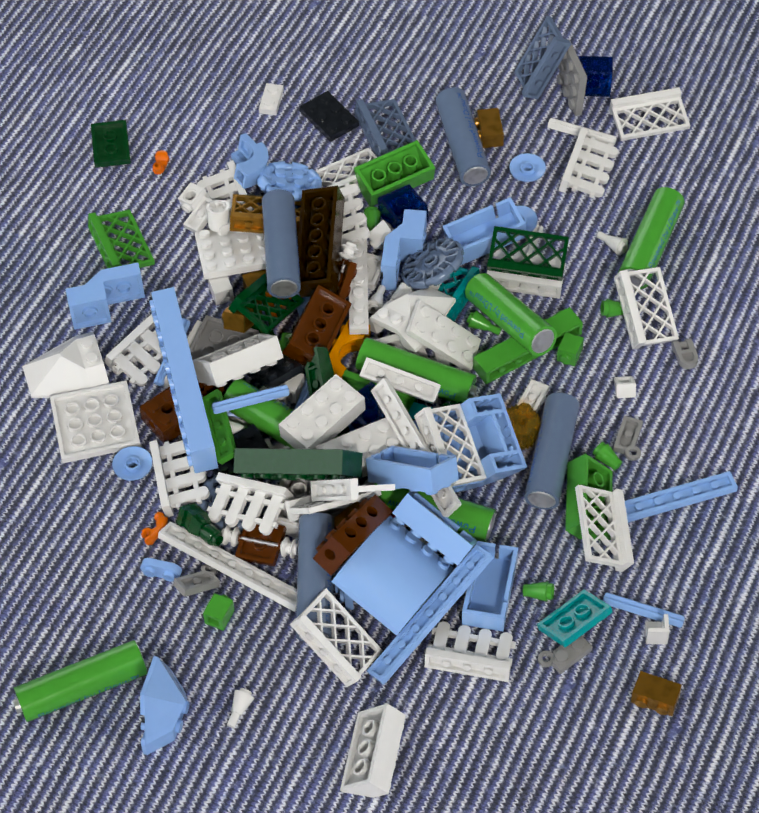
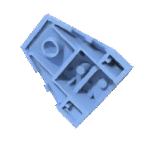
[140,656,190,755]

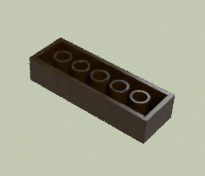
[298,185,345,298]

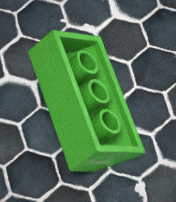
[354,140,435,207]
[565,454,613,540]

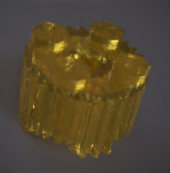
[506,403,540,450]

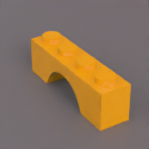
[329,319,371,379]

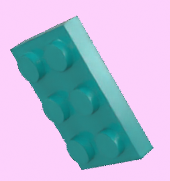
[537,589,613,648]

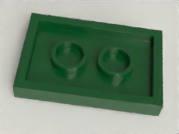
[91,120,131,168]

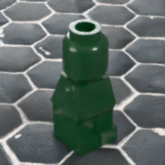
[176,503,223,546]

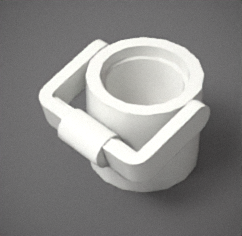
[206,200,232,233]

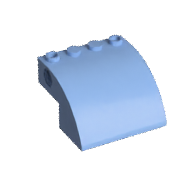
[413,393,527,493]
[331,516,454,636]

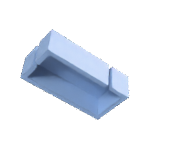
[442,197,527,265]
[366,446,459,495]
[392,492,477,566]
[462,541,518,632]

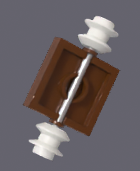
[336,242,359,299]
[221,524,298,567]

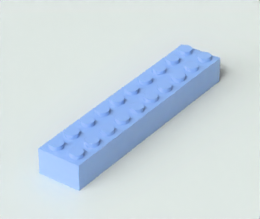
[149,287,218,473]

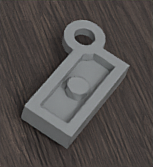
[613,416,643,461]
[173,564,220,597]
[538,636,593,674]

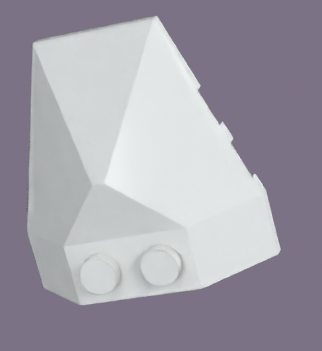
[368,287,456,353]
[22,332,109,398]

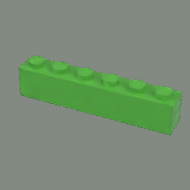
[473,307,583,384]

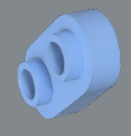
[140,558,182,582]

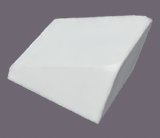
[614,376,636,398]

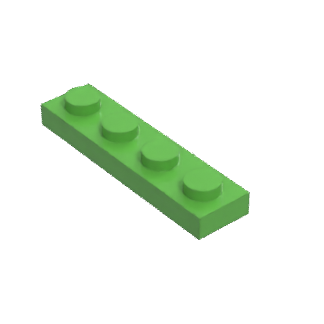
[202,389,236,464]

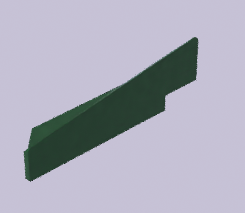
[305,346,350,437]

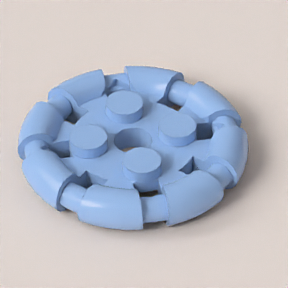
[257,161,322,201]

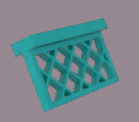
[438,266,480,321]

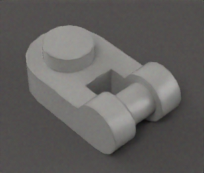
[671,338,698,369]

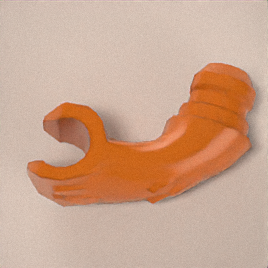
[152,150,170,175]
[141,512,168,545]

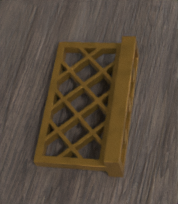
[230,194,301,236]

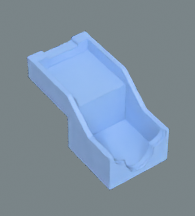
[381,209,427,291]
[66,262,145,330]

